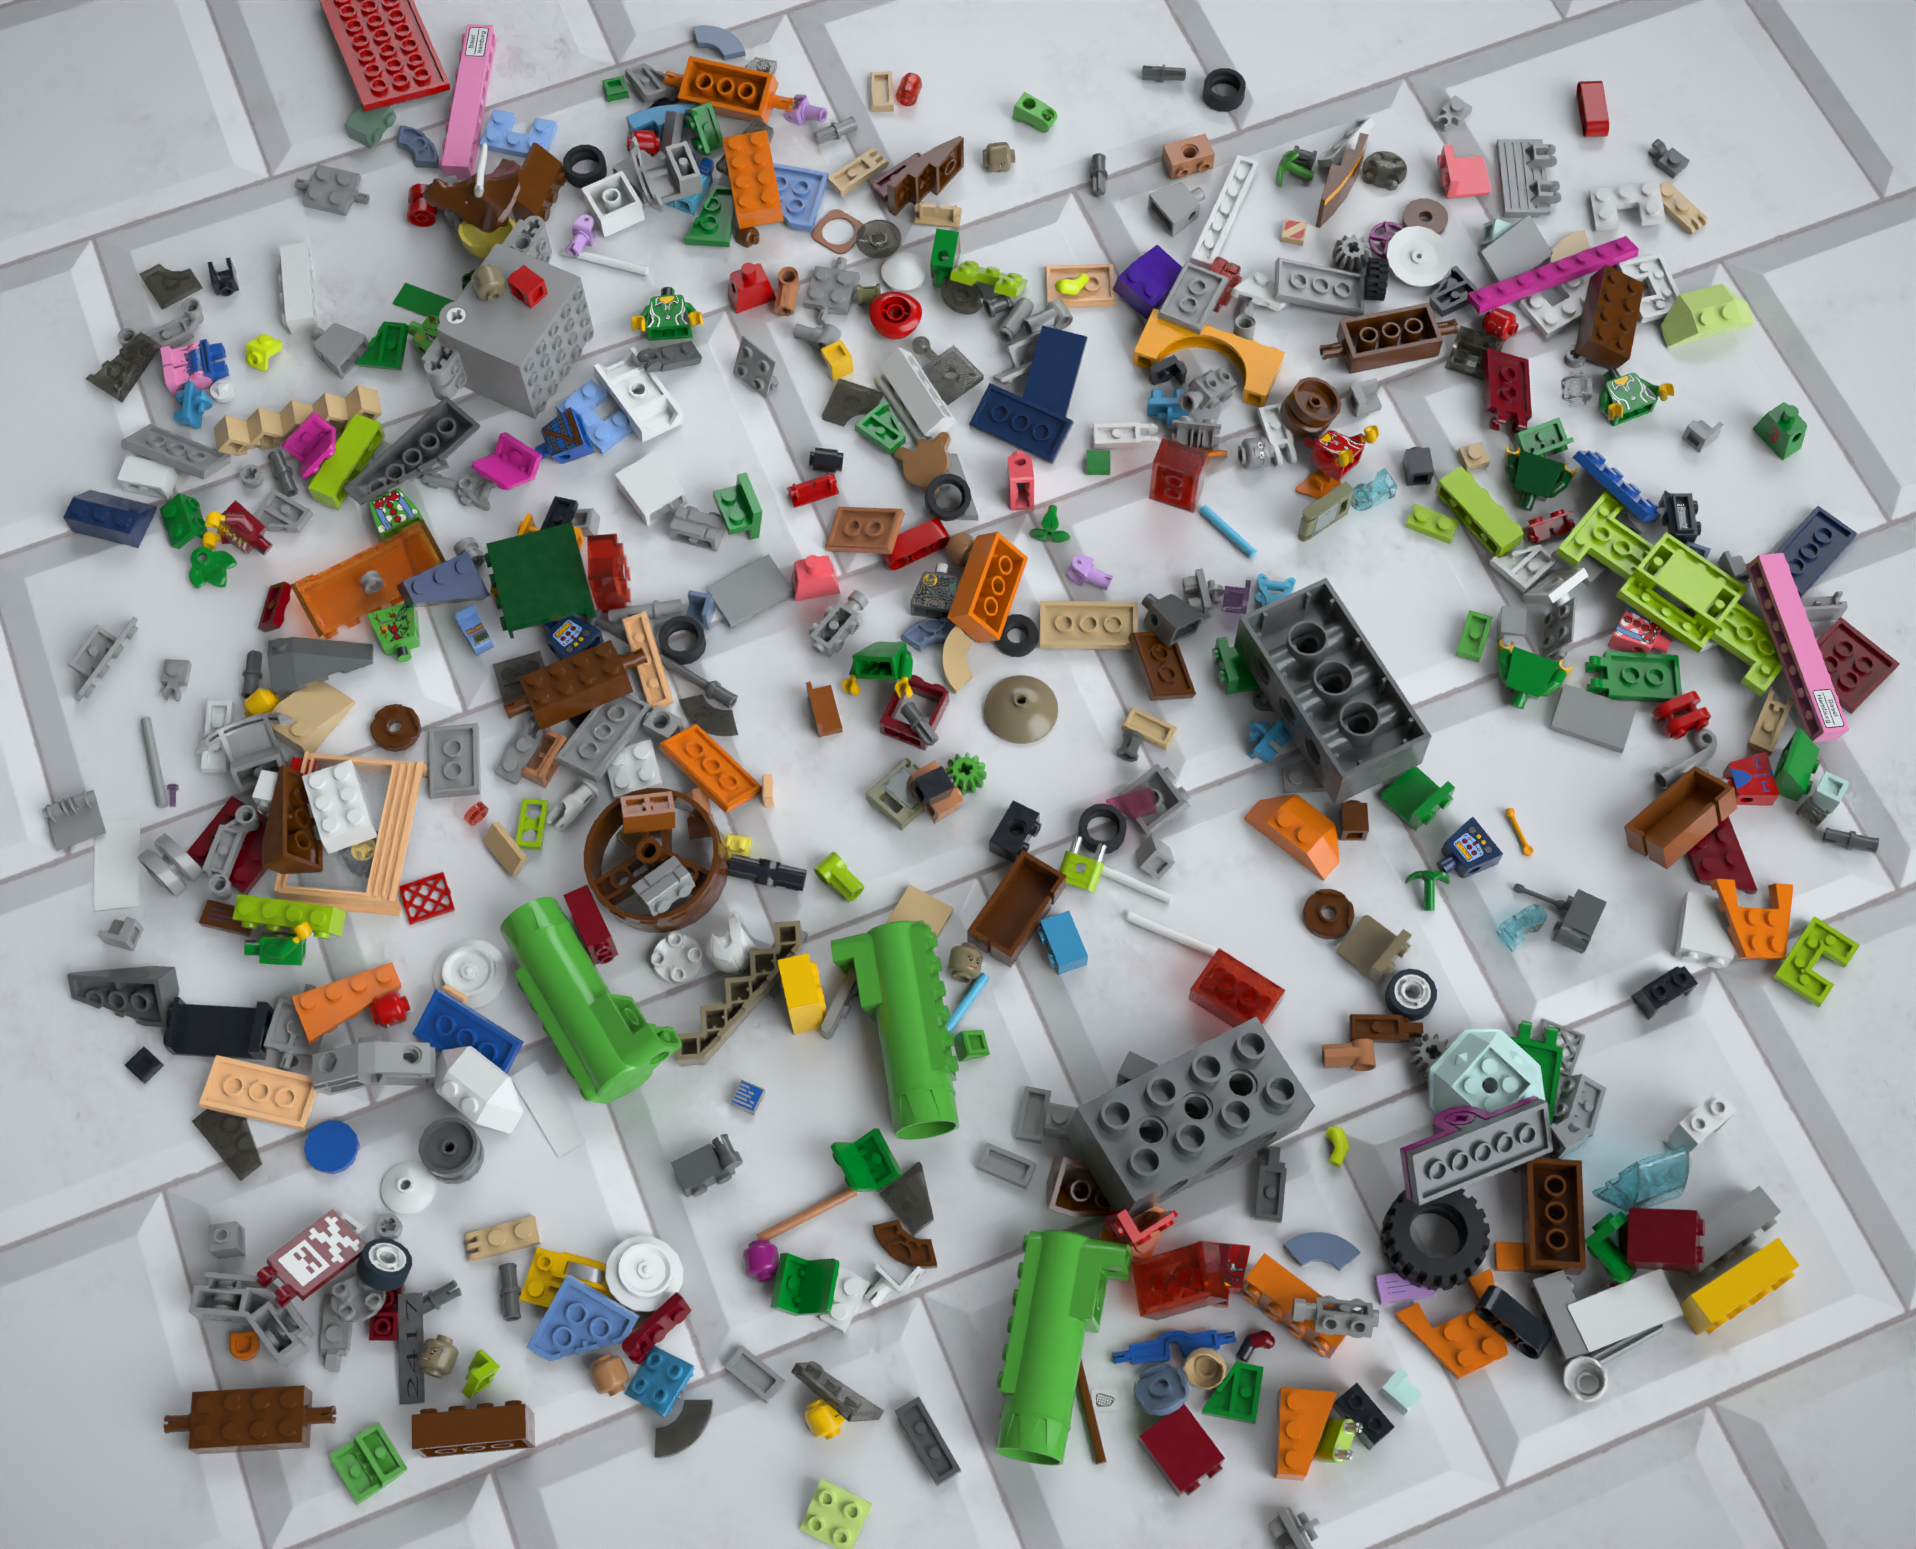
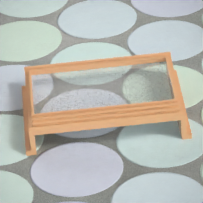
[274,751,429,916]

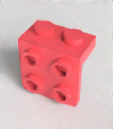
[1437,144,1491,199]

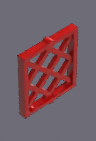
[399,872,455,925]

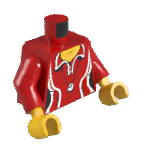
[1303,425,1379,481]

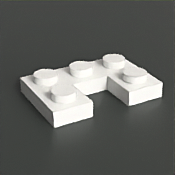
[1589,181,1665,232]
[1617,253,1680,323]
[1518,277,1588,339]

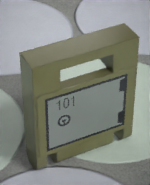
[1298,481,1354,542]
[866,758,924,831]

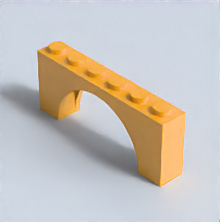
[1133,308,1285,407]

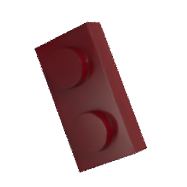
[258,581,292,633]

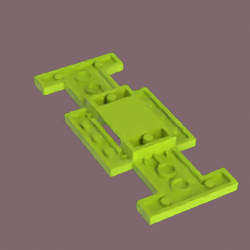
[1555,491,1783,697]

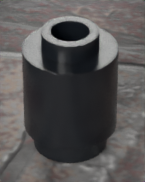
[809,447,844,473]

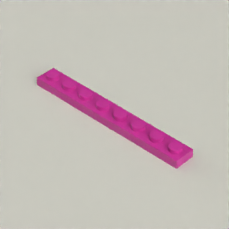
[1467,236,1639,314]

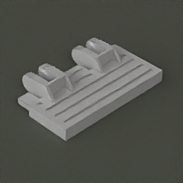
[1496,139,1561,218]

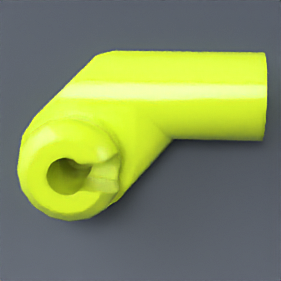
[1055,273,1089,295]

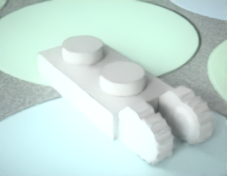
[1257,403,1297,466]
[1092,422,1159,449]

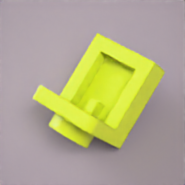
[245,334,282,371]

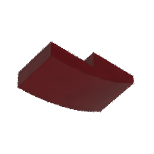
[369,1285,404,1341]

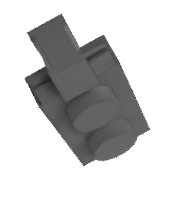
[1254,1146,1287,1223]

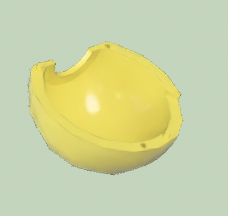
[458,218,516,260]

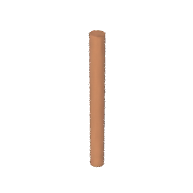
[756,1188,858,1240]

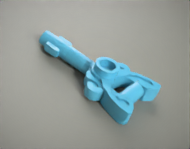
[1255,573,1296,607]

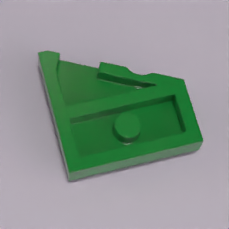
[356,321,409,371]
[855,400,906,455]
[1201,1362,1264,1424]

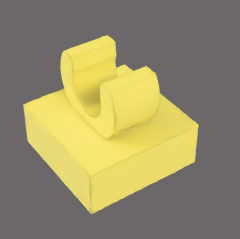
[725,834,752,862]

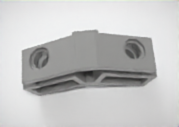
[312,1036,436,1096]
[189,1271,315,1368]

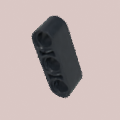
[1474,1285,1552,1359]

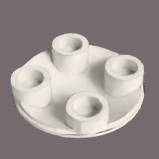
[881,252,927,291]
[651,932,703,984]

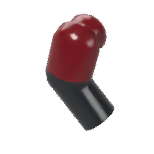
[1236,1330,1275,1363]

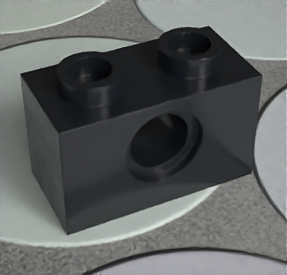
[989,800,1042,863]
[1332,1383,1395,1451]

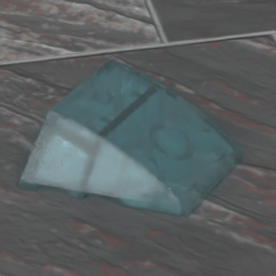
[1592,1145,1693,1213]

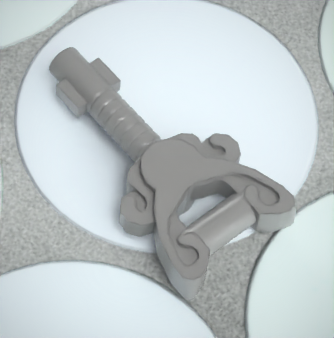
[423,471,497,511]

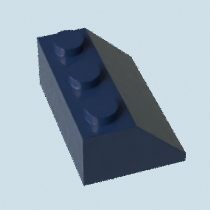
[63,490,157,548]

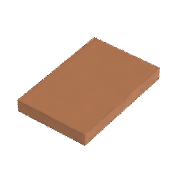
[825,507,905,554]

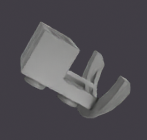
[629,137,703,213]
[195,712,294,792]

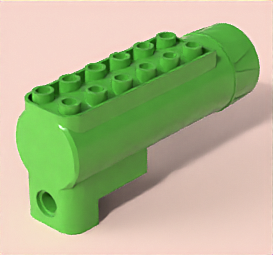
[500,897,682,1104]
[831,920,959,1140]
[995,1230,1133,1466]

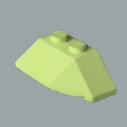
[1660,284,1754,348]

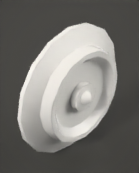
[1386,226,1451,287]
[433,939,508,1010]
[605,1236,683,1312]

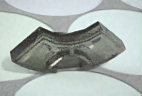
[679,694,738,736]
[655,1399,713,1459]

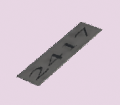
[398,1292,425,1404]

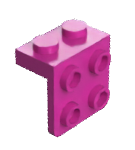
[282,411,336,479]
[471,432,543,490]

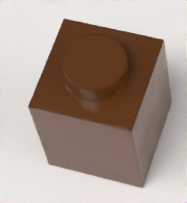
[1339,800,1369,841]

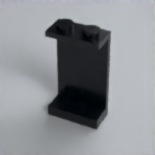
[163,997,274,1060]

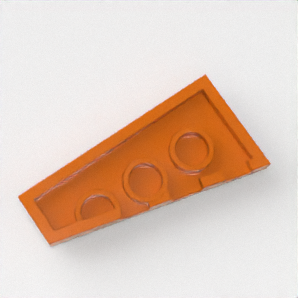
[291,962,401,1046]

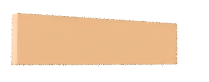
[622,611,674,709]

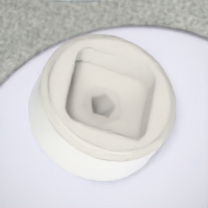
[210,379,236,403]

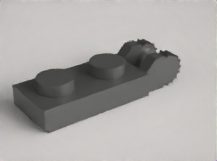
[637,341,703,373]

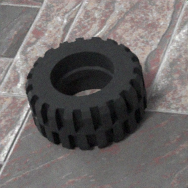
[1380,1188,1490,1291]

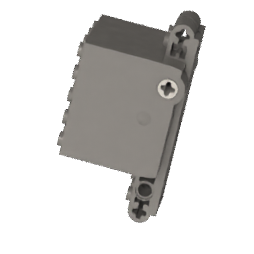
[421,216,594,419]

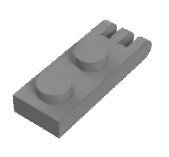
[821,968,859,1040]

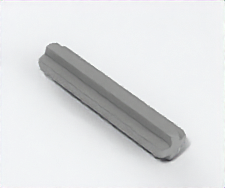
[1588,1324,1664,1366]

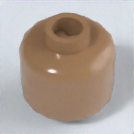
[946,532,975,568]
[588,1352,630,1397]

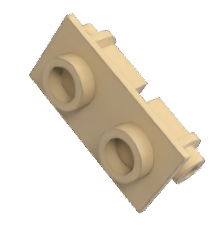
[914,201,962,228]

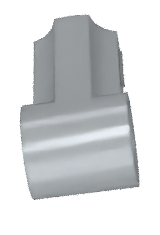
[1024,299,1073,335]

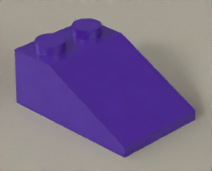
[1113,245,1183,319]

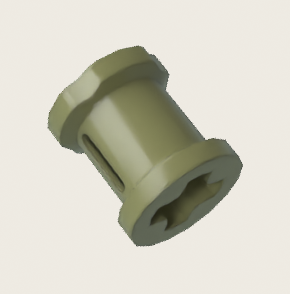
[857,284,881,306]

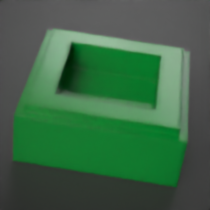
[602,76,629,102]
[1086,450,1110,475]

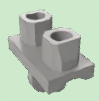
[1182,568,1224,619]
[1268,1507,1320,1549]

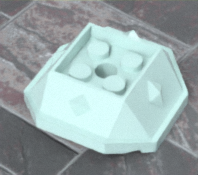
[1428,1029,1545,1115]

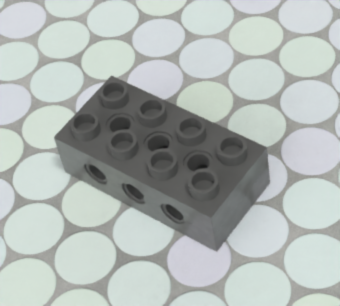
[1234,578,1432,805]
[1066,1016,1315,1219]

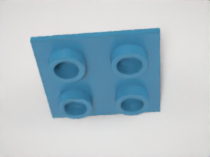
[624,1346,695,1417]

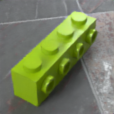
[308,413,385,510]
[1435,466,1524,558]
[233,894,346,939]

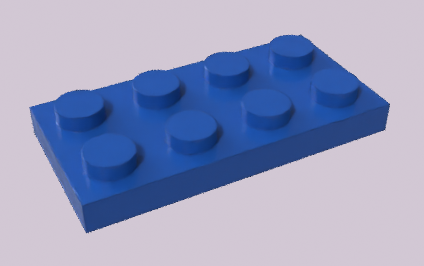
[1572,450,1661,522]
[412,989,524,1074]

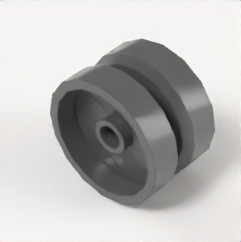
[419,1117,484,1184]

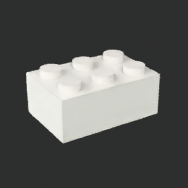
[302,760,378,854]

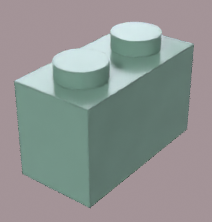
[344,104,396,148]

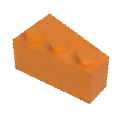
[1275,1387,1337,1481]

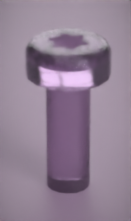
[167,784,179,807]

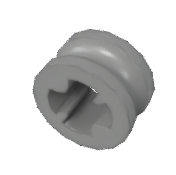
[1564,344,1586,368]
[240,465,264,489]
[359,570,385,594]
[376,1213,403,1240]

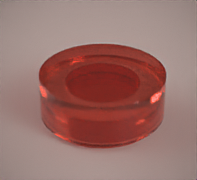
[463,801,488,826]

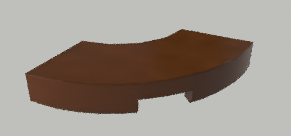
[873,1219,938,1269]

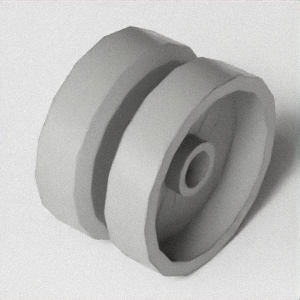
[137,833,204,898]

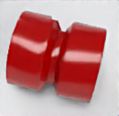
[407,184,437,227]

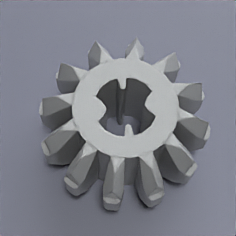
[1332,234,1372,273]
[1409,1033,1448,1078]

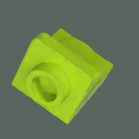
[462,1349,500,1399]

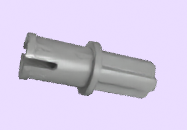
[814,116,858,144]

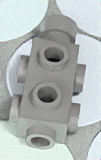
[1179,367,1237,412]
[809,590,869,658]
[1292,1295,1379,1338]

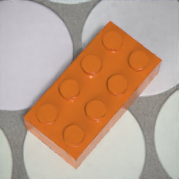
[722,130,784,229]
[947,532,1028,643]
[1240,1253,1347,1359]

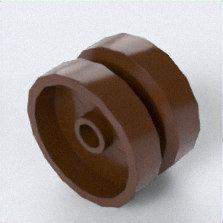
[1280,377,1342,438]

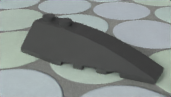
[343,396,481,505]

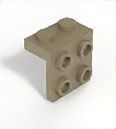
[1337,915,1412,983]

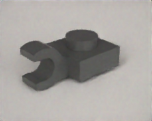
[1648,139,1690,179]

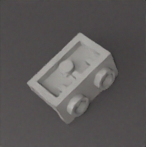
[1552,1074,1607,1137]

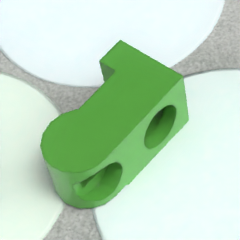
[1012,92,1058,133]

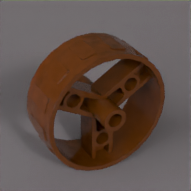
[584,788,729,933]

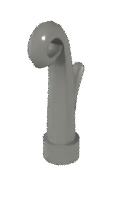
[1654,729,1717,790]

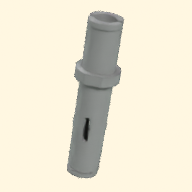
[608,599,683,624]

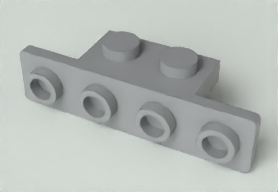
[993,330,1041,384]
[68,617,138,701]

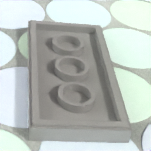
[1274,257,1365,316]
[121,424,231,480]
[554,694,653,783]

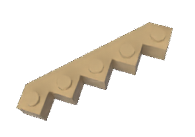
[213,385,382,456]

